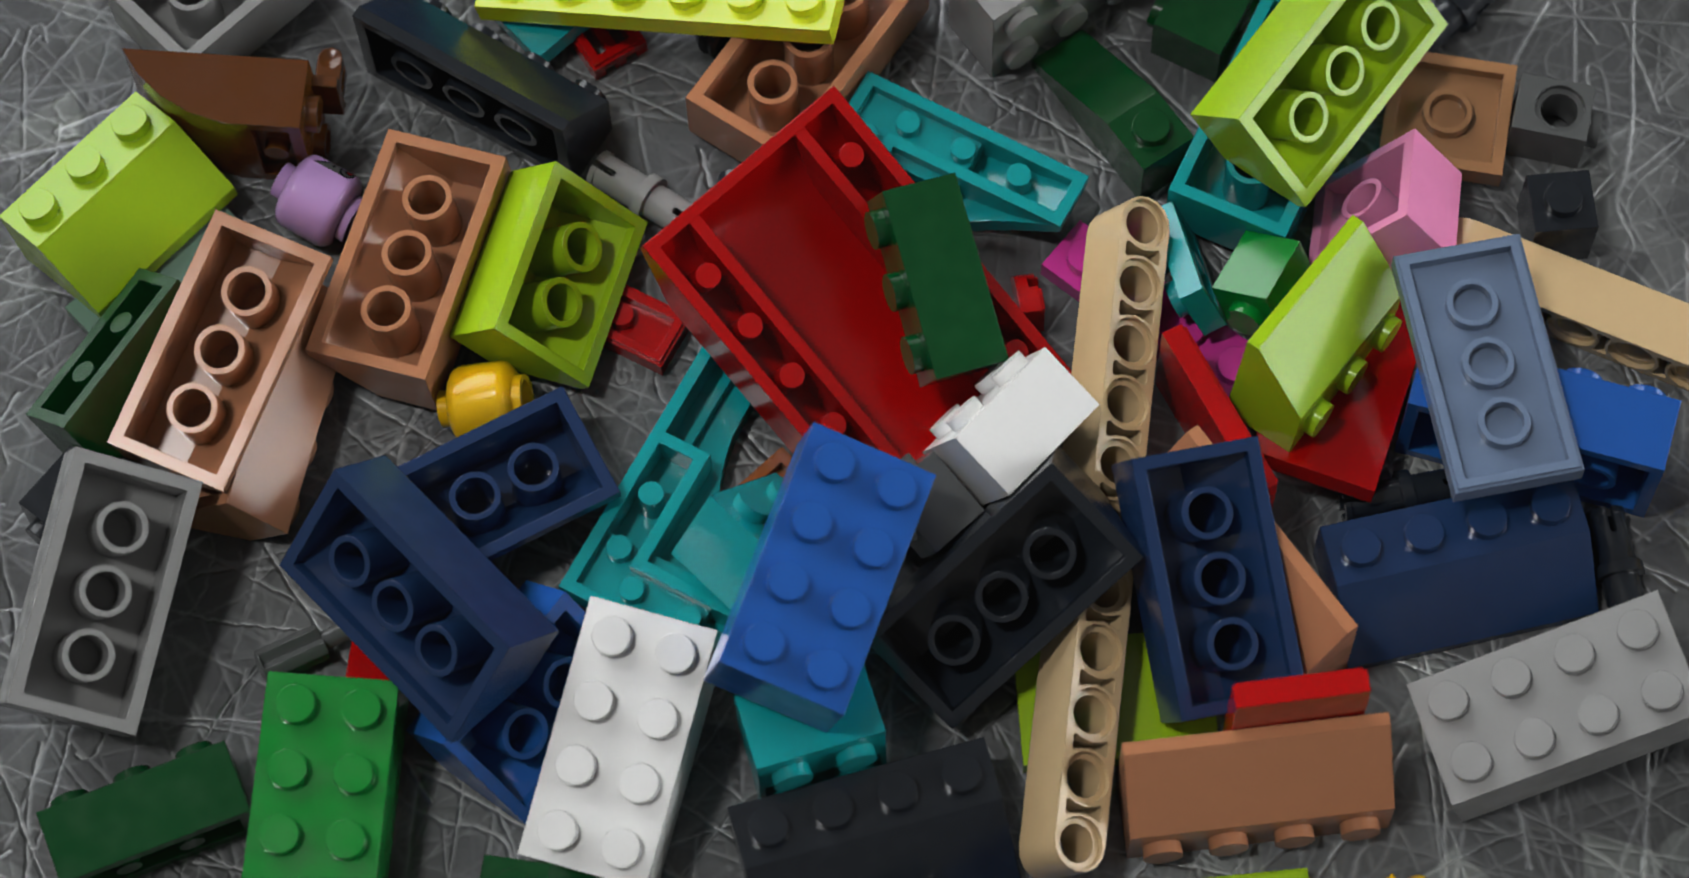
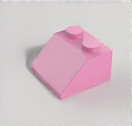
[1308,129,1462,270]

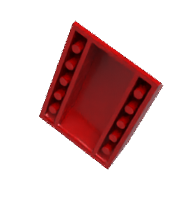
[640,86,1071,460]

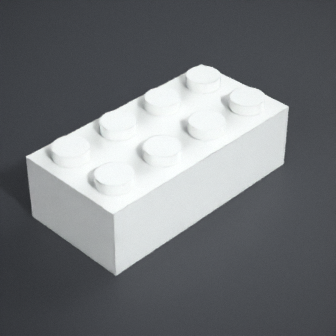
[517,596,722,878]

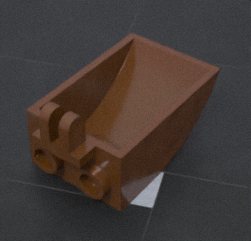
[122,48,347,180]

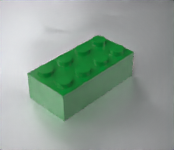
[242,671,409,878]

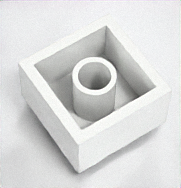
[923,347,1100,506]

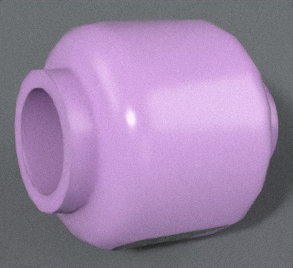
[270,155,363,247]

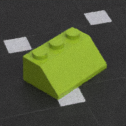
[0,91,238,318]
[449,161,648,389]
[1229,215,1402,452]

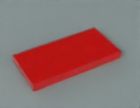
[1256,302,1416,503]

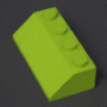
[1190,0,1448,207]

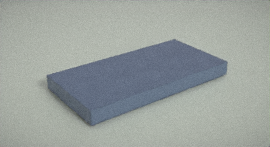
[1391,234,1585,502]

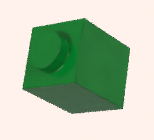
[1212,230,1311,335]

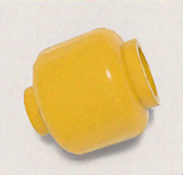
[436,360,535,438]

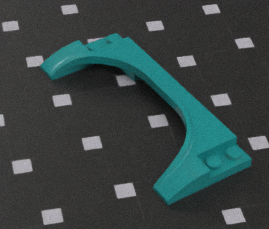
[559,71,1089,632]

